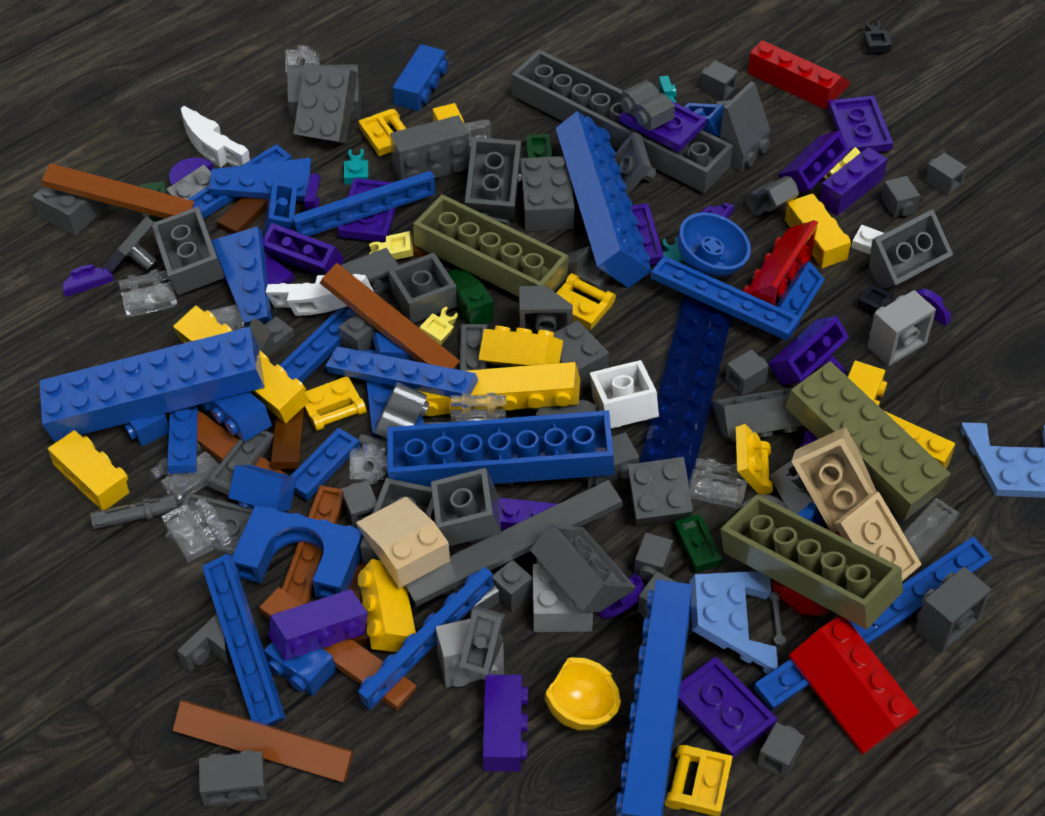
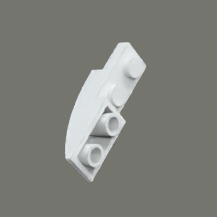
[181,106,250,168]
[265,274,373,316]

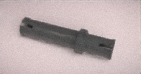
[90,494,178,530]

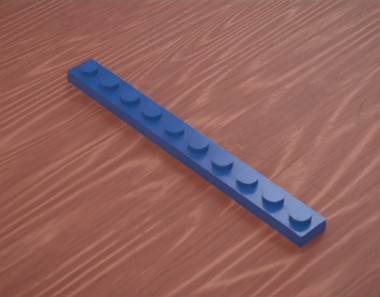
[752,536,992,711]

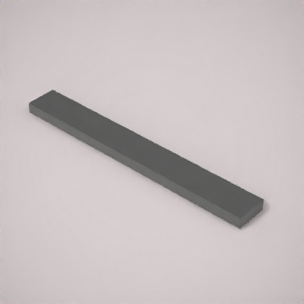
[405,480,623,607]

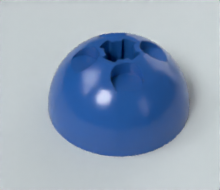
[678,212,751,278]

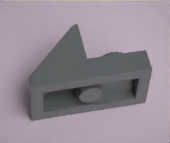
[567,247,611,289]
[250,316,295,357]
[459,606,505,676]
[177,614,229,672]

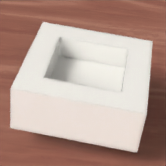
[851,225,884,254]

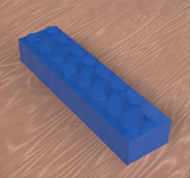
[556,111,652,288]
[40,326,265,442]
[387,410,614,487]
[616,580,692,816]

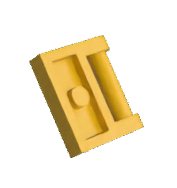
[358,109,406,156]
[556,273,616,330]
[304,376,367,432]
[736,424,773,494]
[664,745,733,816]

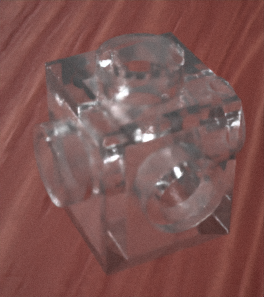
[285,46,320,73]
[350,443,387,484]

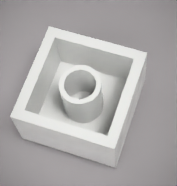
[590,360,659,428]

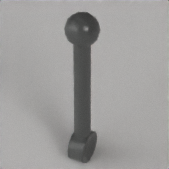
[769,591,786,647]

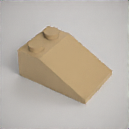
[792,427,876,533]
[356,497,450,588]

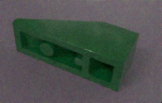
[447,268,494,324]

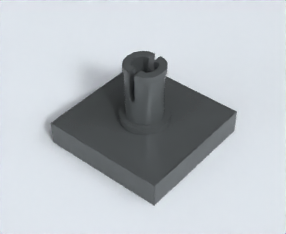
[615,132,656,196]
[102,216,157,273]
[769,460,814,514]

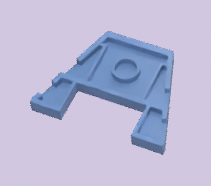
[960,422,1045,498]
[689,571,778,674]

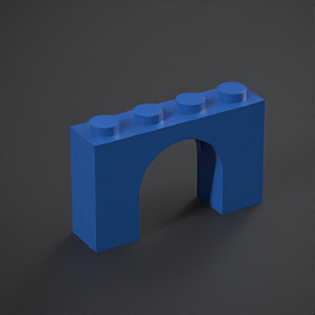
[233,505,364,598]

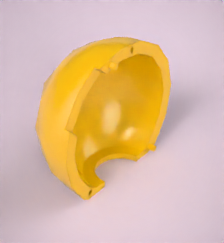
[545,657,621,730]

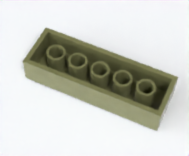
[413,195,569,297]
[785,361,951,521]
[721,494,903,630]

